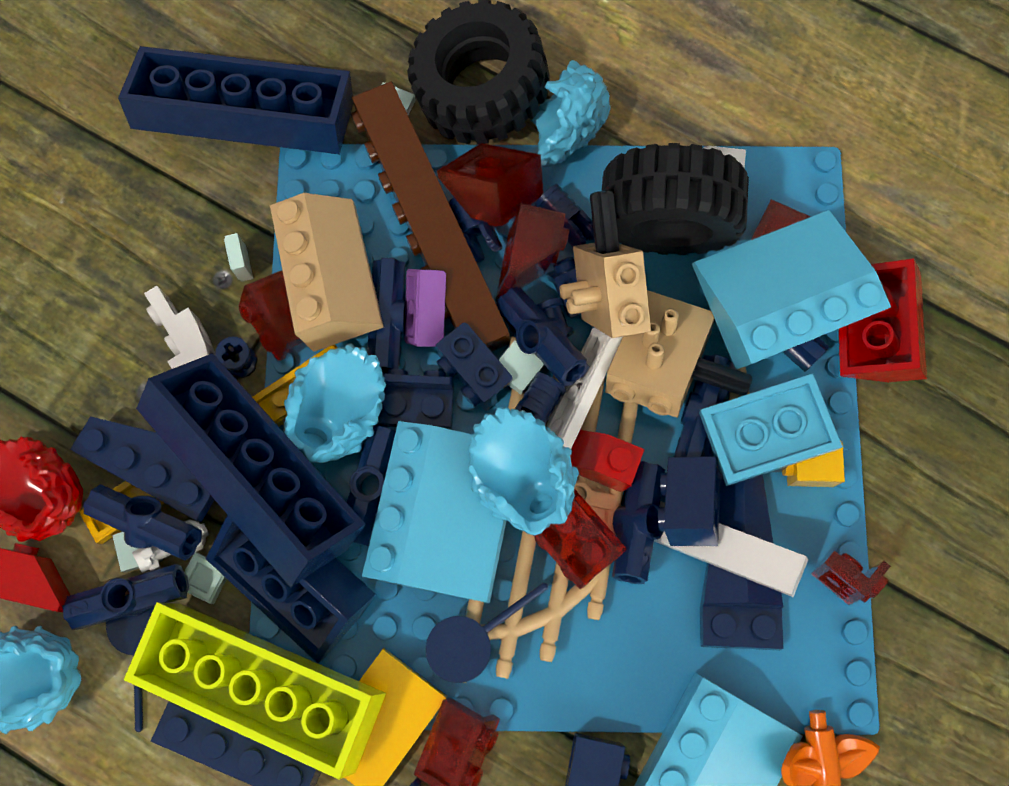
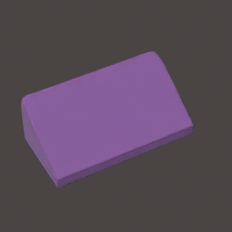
[404,269,446,347]

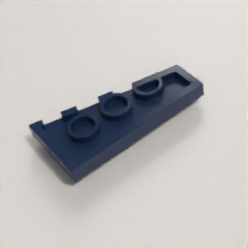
[70,416,214,522]

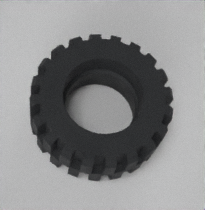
[407,0,550,144]
[602,143,749,255]

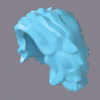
[531,60,611,167]
[284,343,386,463]
[468,407,579,535]
[0,626,81,734]

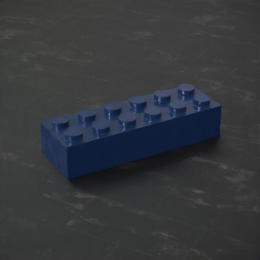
[118,46,354,155]
[136,353,366,588]

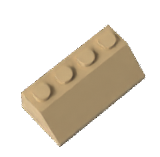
[270,193,384,352]

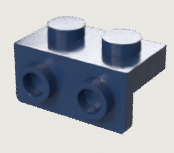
[435,322,513,411]

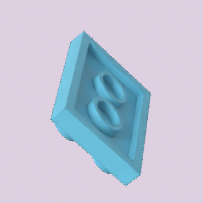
[699,373,842,486]

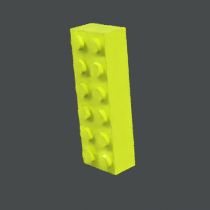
[124,602,386,780]

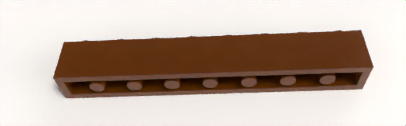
[350,81,510,352]

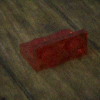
[239,270,303,361]
[533,488,627,589]
[811,551,891,605]
[413,698,500,786]

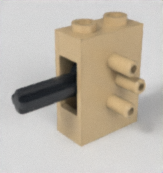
[559,190,651,338]
[605,290,752,418]

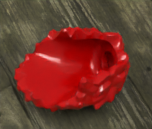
[0,436,83,542]

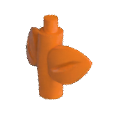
[781,710,880,786]

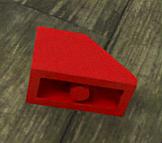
[570,430,645,492]
[0,543,70,612]

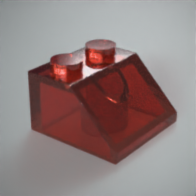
[437,143,544,226]
[496,203,569,299]

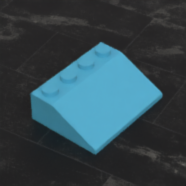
[692,210,891,370]
[362,421,507,603]
[634,673,803,786]

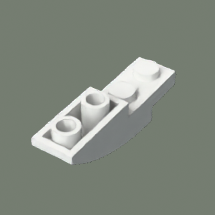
[144,286,215,369]

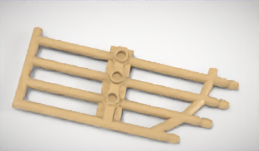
[463,336,638,683]

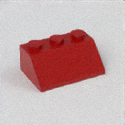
[839,258,927,382]

